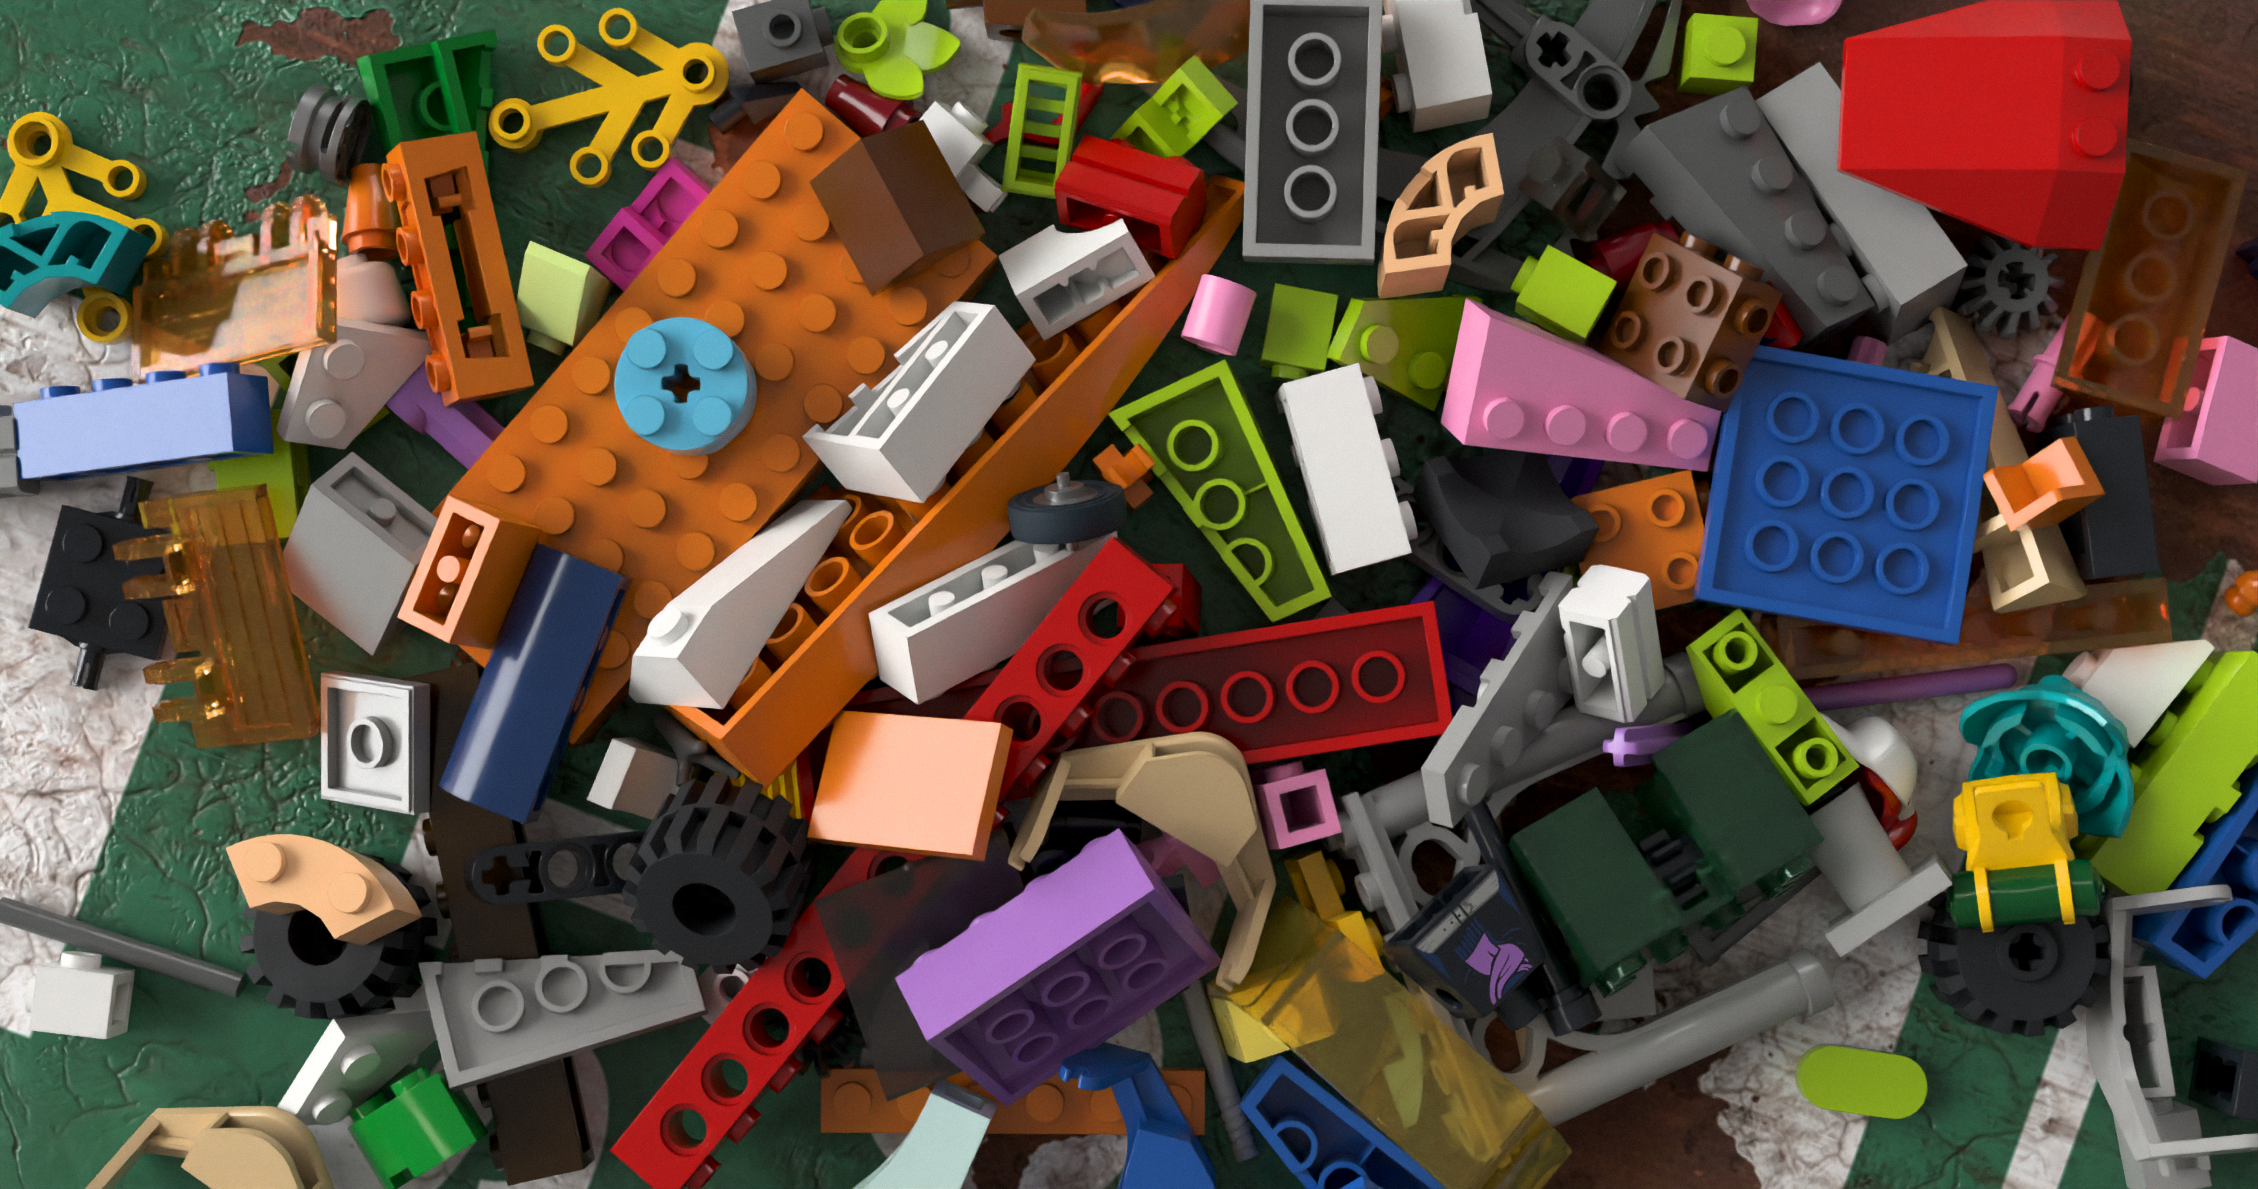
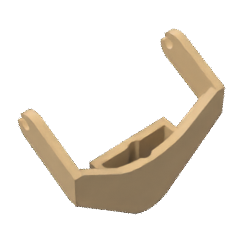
[1008,732,1276,992]
[85,1106,335,1189]

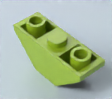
[1686,608,1859,806]

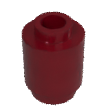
[1585,220,1679,303]

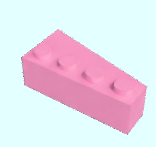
[1441,298,1721,471]

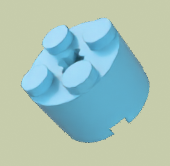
[614,317,757,456]

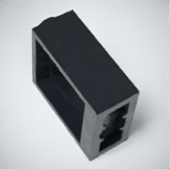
[2035,405,2160,580]

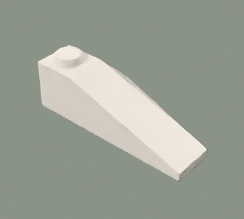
[629,500,853,709]

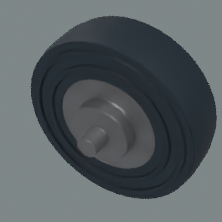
[1008,472,1127,551]

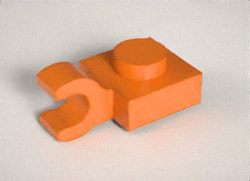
[1091,443,1156,515]

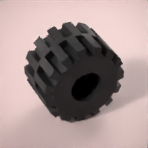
[622,776,820,974]
[240,853,438,1020]
[1917,892,2111,1037]

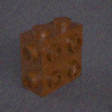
[1598,231,1784,413]

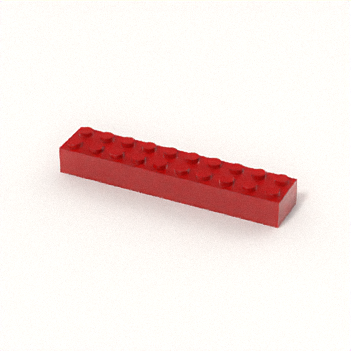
[796,601,1454,825]

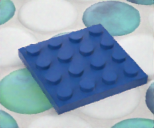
[1692,345,1998,646]

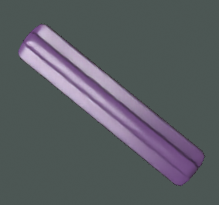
[1602,721,1703,768]

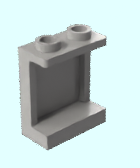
[273,451,438,656]

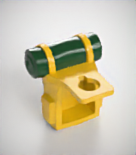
[1945,772,2105,933]

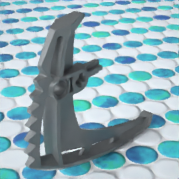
[1122,0,1682,295]

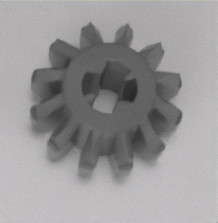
[1957,235,2066,340]

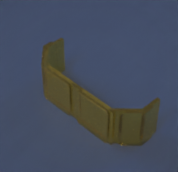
[1206,895,1573,1189]

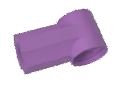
[386,361,506,470]

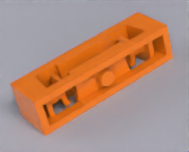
[381,131,534,407]

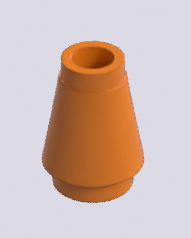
[342,163,402,262]

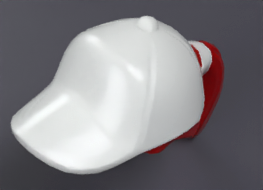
[1819,712,1918,851]

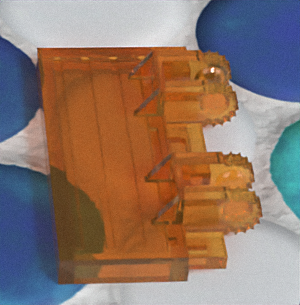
[131,193,337,385]
[112,483,321,749]

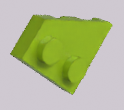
[1325,294,1483,411]

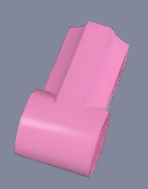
[1181,274,1257,356]

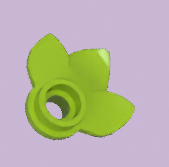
[834,0,961,100]

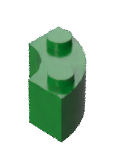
[347,1065,489,1189]

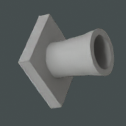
[1783,781,1953,958]

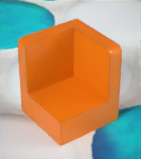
[1983,436,2106,532]

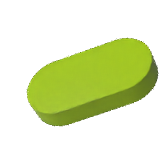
[1795,1044,1928,1119]

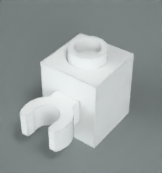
[919,101,1010,213]

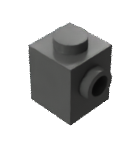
[732,0,835,83]

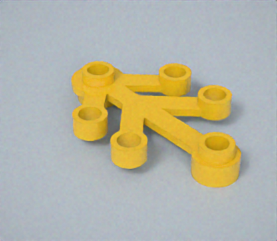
[488,8,730,188]
[0,112,170,345]

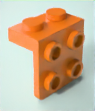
[1570,470,1711,610]

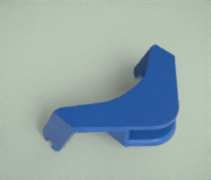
[1058,1042,1216,1189]

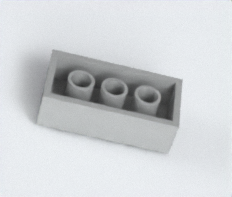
[1242,0,1383,265]

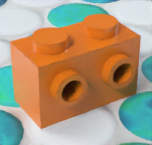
[397,495,542,650]

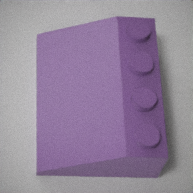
[895,828,1221,1107]

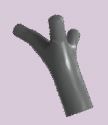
[654,710,742,787]

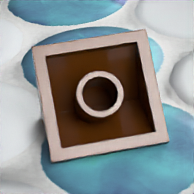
[809,120,986,297]

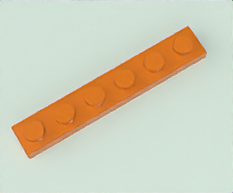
[821,1065,1205,1135]

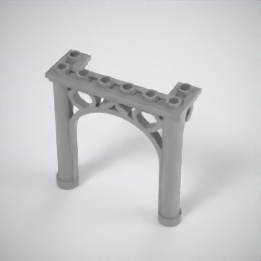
[1320,652,1834,1166]

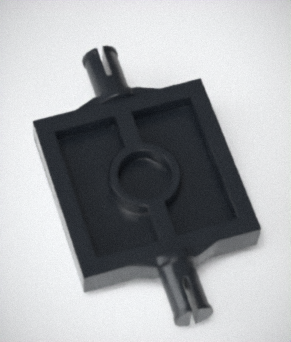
[28,475,194,691]

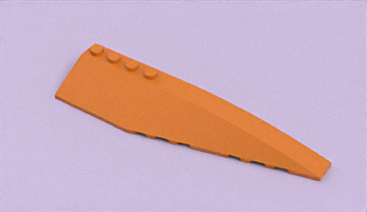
[659,174,1245,789]

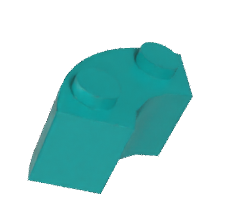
[0,211,155,318]

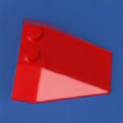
[1837,0,2132,252]

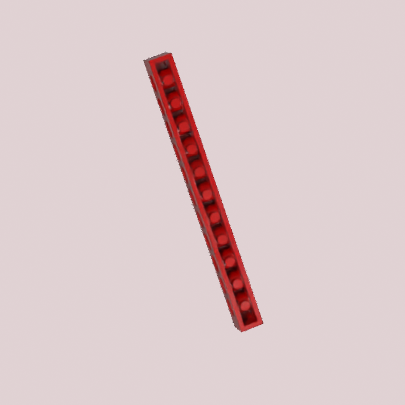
[610,537,1180,1189]

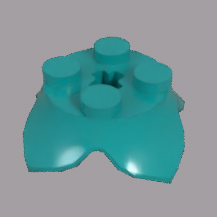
[1959,675,2135,838]

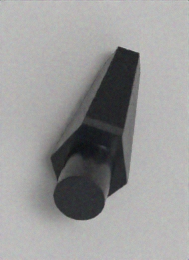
[708,81,807,135]

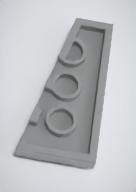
[1421,571,1574,828]
[418,950,708,1091]

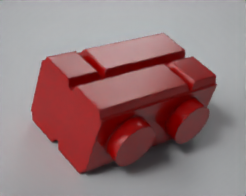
[1054,134,1207,260]

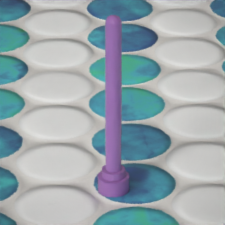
[1713,663,2018,736]

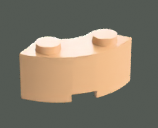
[1377,133,1504,299]
[226,834,423,946]

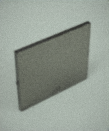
[814,827,1024,1102]

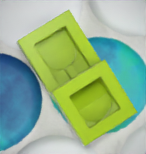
[1110,55,1238,158]

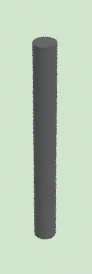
[0,897,247,998]

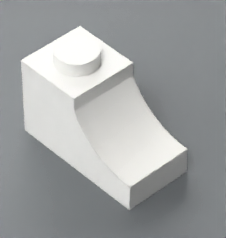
[998,218,1156,341]
[587,737,707,820]

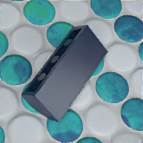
[439,541,633,824]

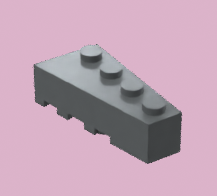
[1613,85,1875,352]

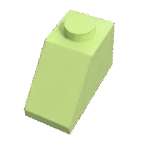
[516,241,613,356]

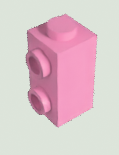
[1248,760,1342,850]

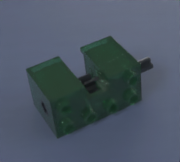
[1507,708,1843,999]

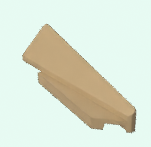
[1908,306,2087,613]

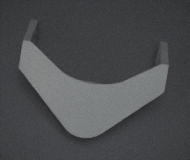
[2086,885,2258,1162]

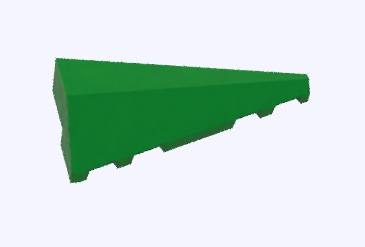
[356,29,497,358]

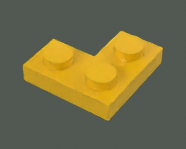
[1284,851,1385,983]

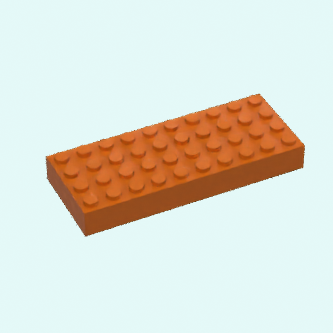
[431,88,1000,744]

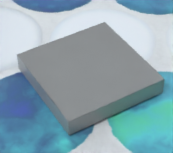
[321,670,430,815]

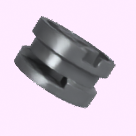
[286,84,372,185]

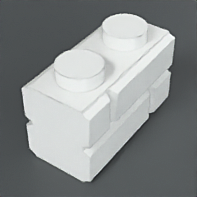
[1558,564,1665,723]

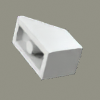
[2062,639,2215,748]

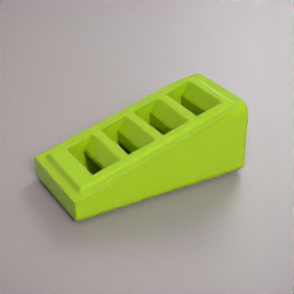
[1001,62,1083,199]

